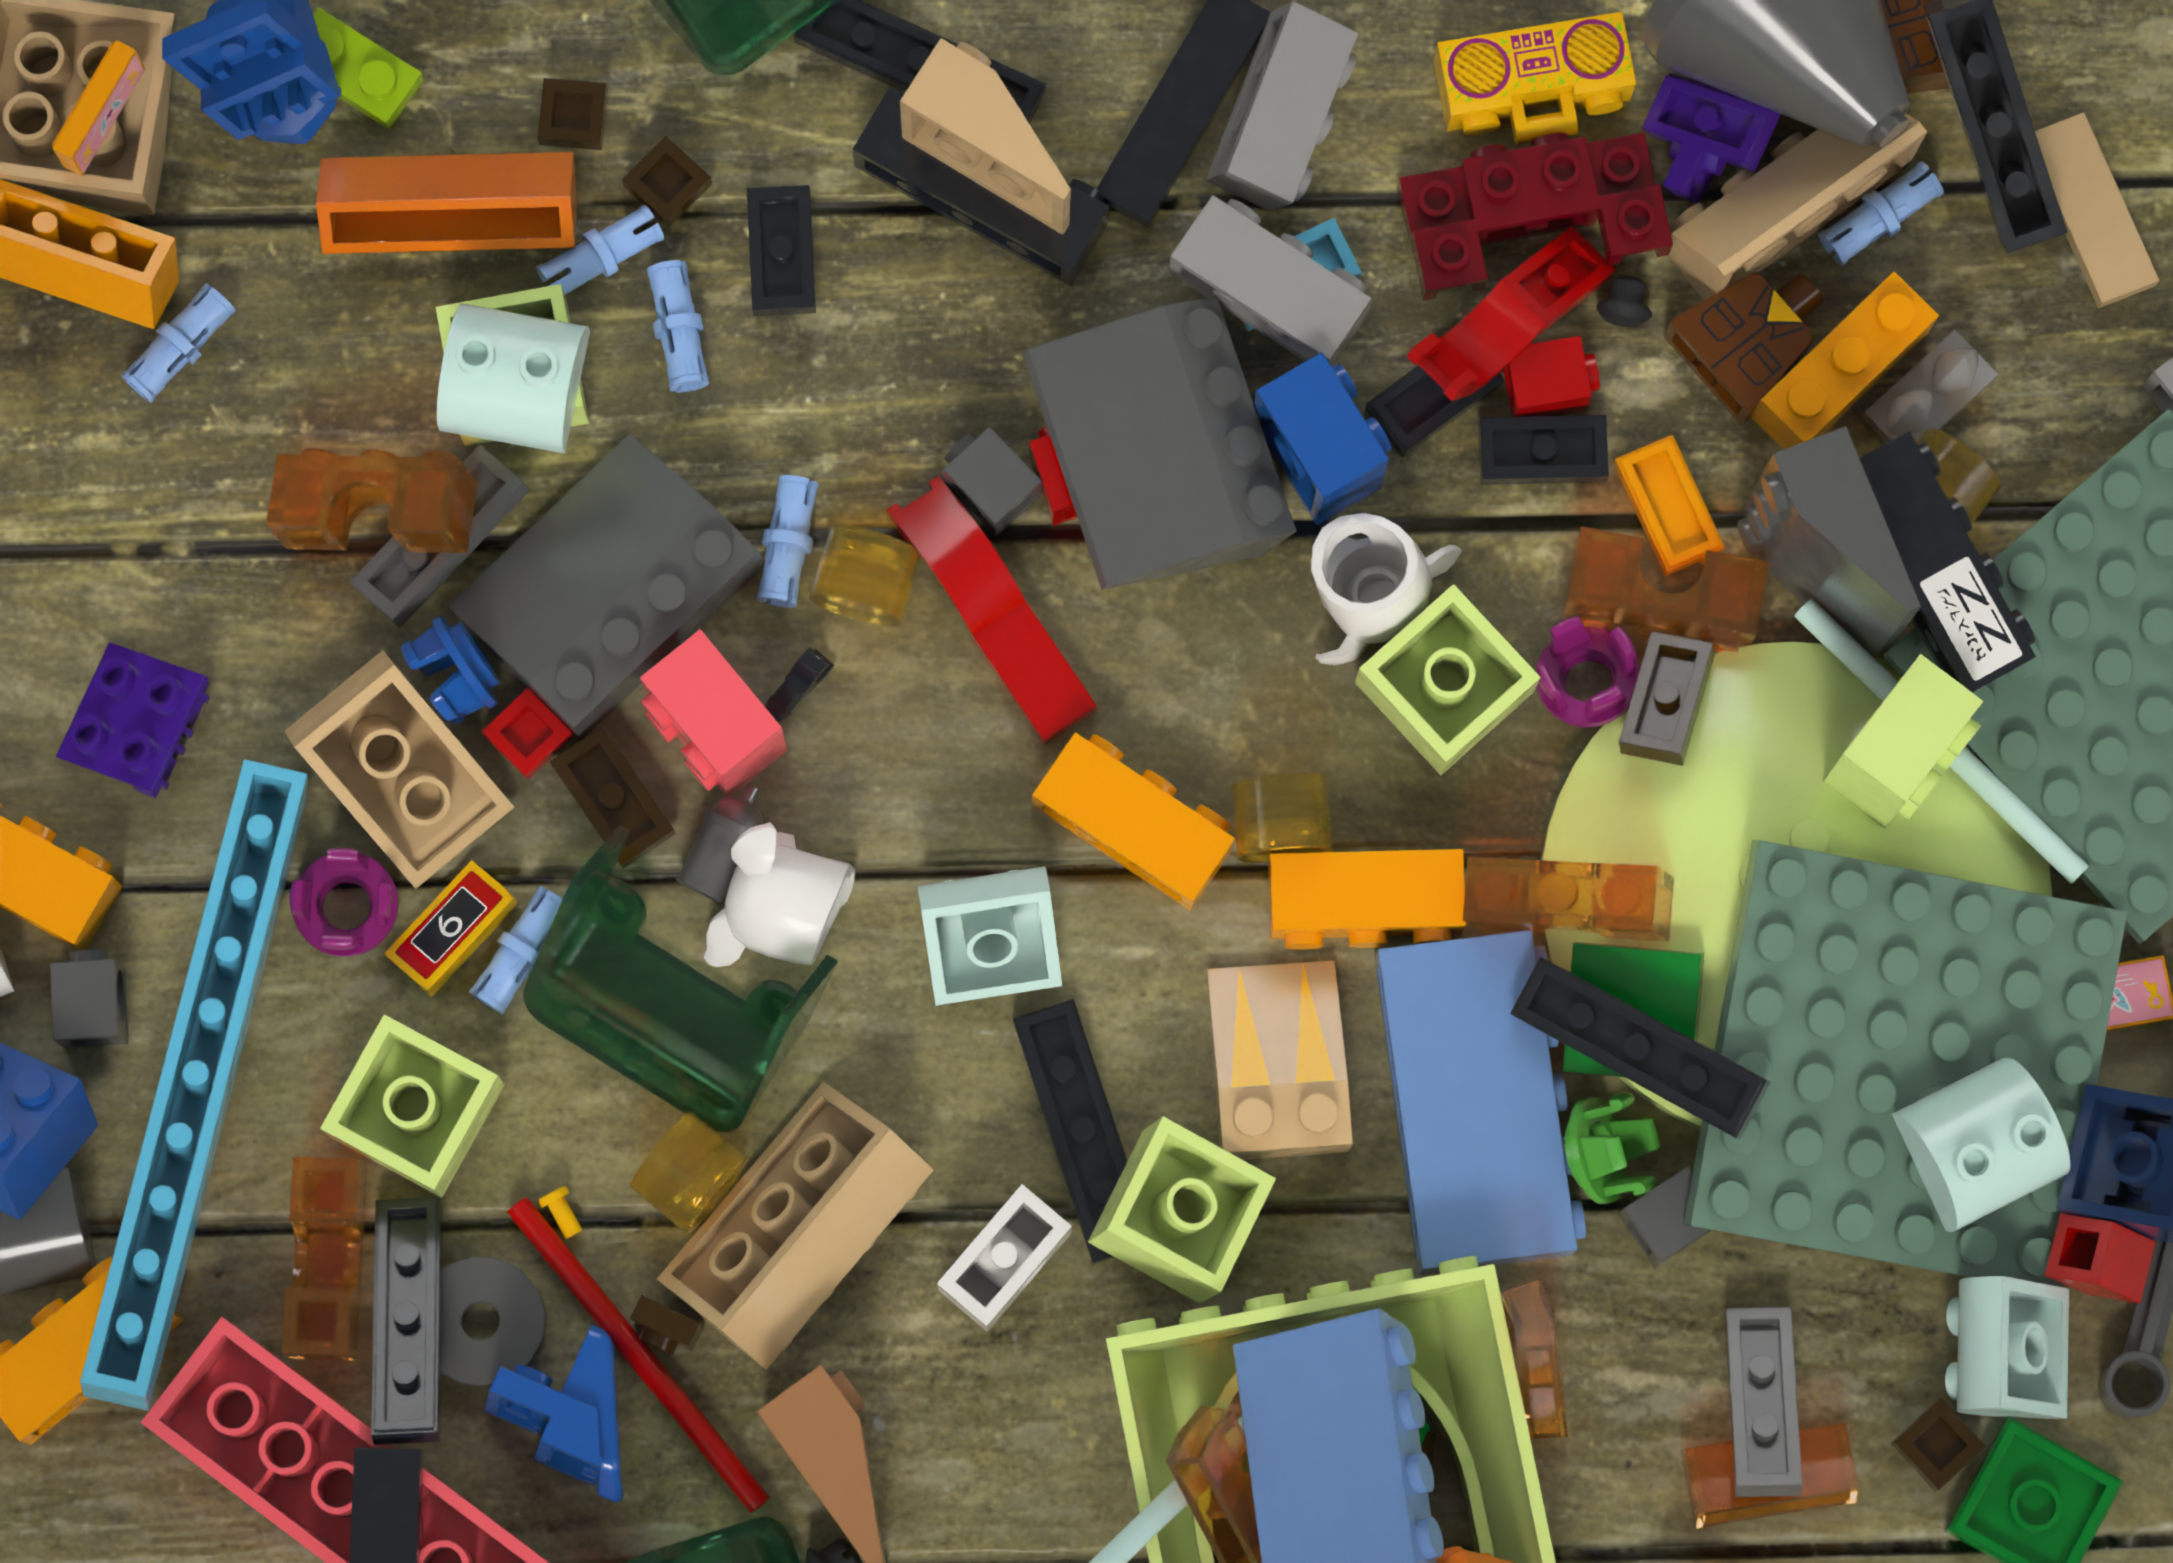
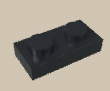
[747,185,816,316]
[1478,415,1609,485]

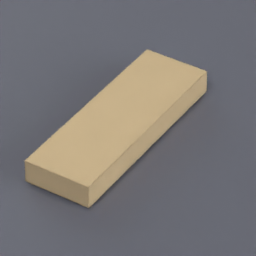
[2035,112,2160,309]

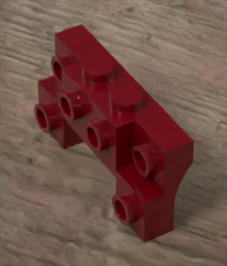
[1397,132,1673,301]

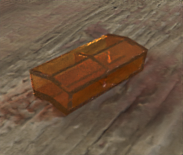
[1501,1279,1568,1439]
[1166,1406,1262,1563]
[1681,1422,1859,1529]

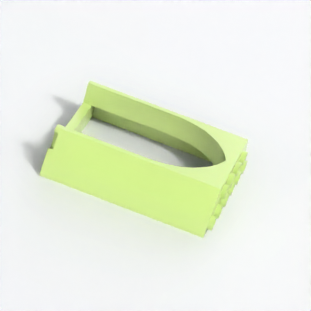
[1106,1256,1556,1563]

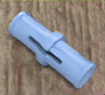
[1818,161,1944,266]
[536,204,664,295]
[647,260,710,393]
[120,283,236,403]
[756,475,819,608]
[468,886,574,1015]

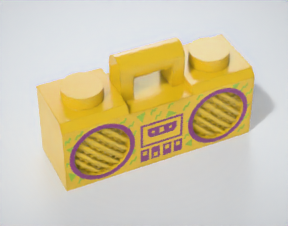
[1433,12,1636,144]

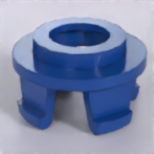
[401,615,500,725]

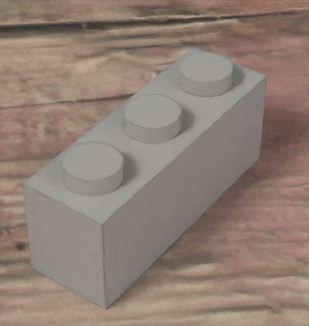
[1206,1,1358,212]
[1169,195,1372,367]

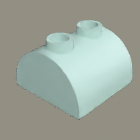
[437,303,590,454]
[917,866,1062,1006]
[1892,1057,2071,1232]
[1945,1276,2069,1419]

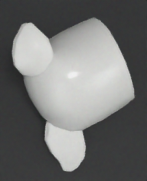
[1311,513,1462,666]
[704,822,856,967]

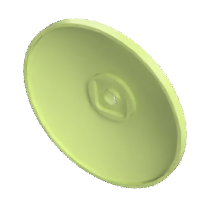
[1539,642,2052,1130]

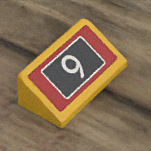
[384,860,519,998]

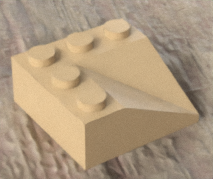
[0,0,177,215]

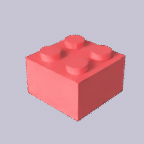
[640,629,787,797]

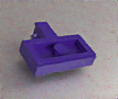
[1641,73,1781,204]

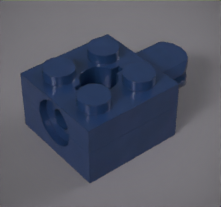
[2056,1084,2173,1243]

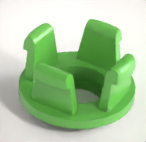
[1565,1093,1660,1204]

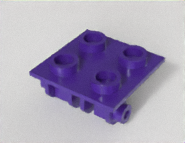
[56,642,210,799]

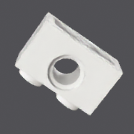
[937,1184,1072,1332]

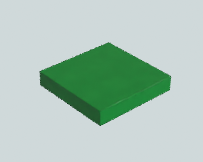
[1563,942,1704,1077]
[1944,1417,2124,1563]

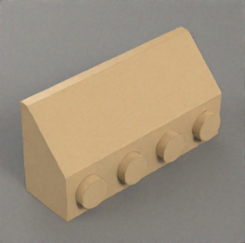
[1669,113,1927,301]
[657,1082,934,1370]

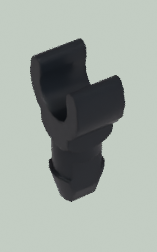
[765,647,835,723]

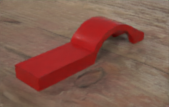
[1406,226,1616,401]
[886,476,1097,745]

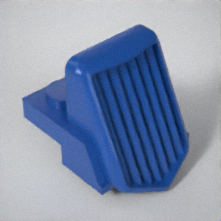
[162,0,341,144]
[484,1324,624,1503]

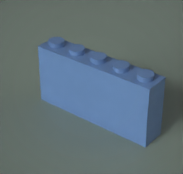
[1375,930,1586,1275]
[1233,1308,1444,1563]

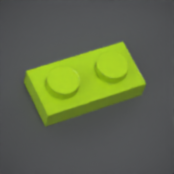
[313,7,424,130]

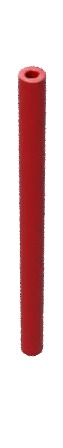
[507,1196,771,1514]

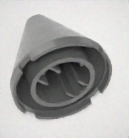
[1639,0,1910,147]

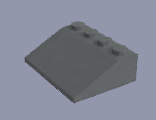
[1022,296,1297,590]
[1737,426,1921,659]
[447,433,762,741]

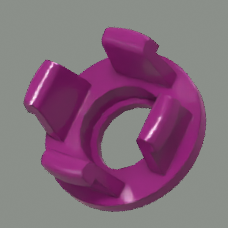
[1535,615,1640,727]
[289,848,399,957]

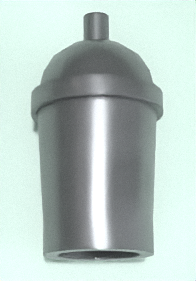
[676,784,763,904]

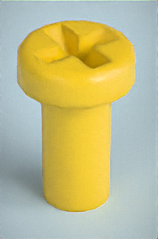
[539,1186,582,1239]

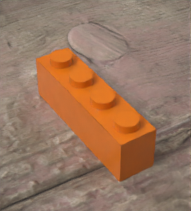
[316,152,578,254]

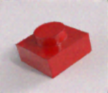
[482,688,574,780]

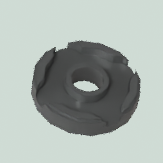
[441,1256,547,1387]

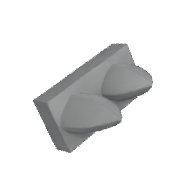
[1861,330,1998,444]

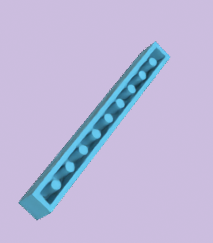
[80,759,308,1411]

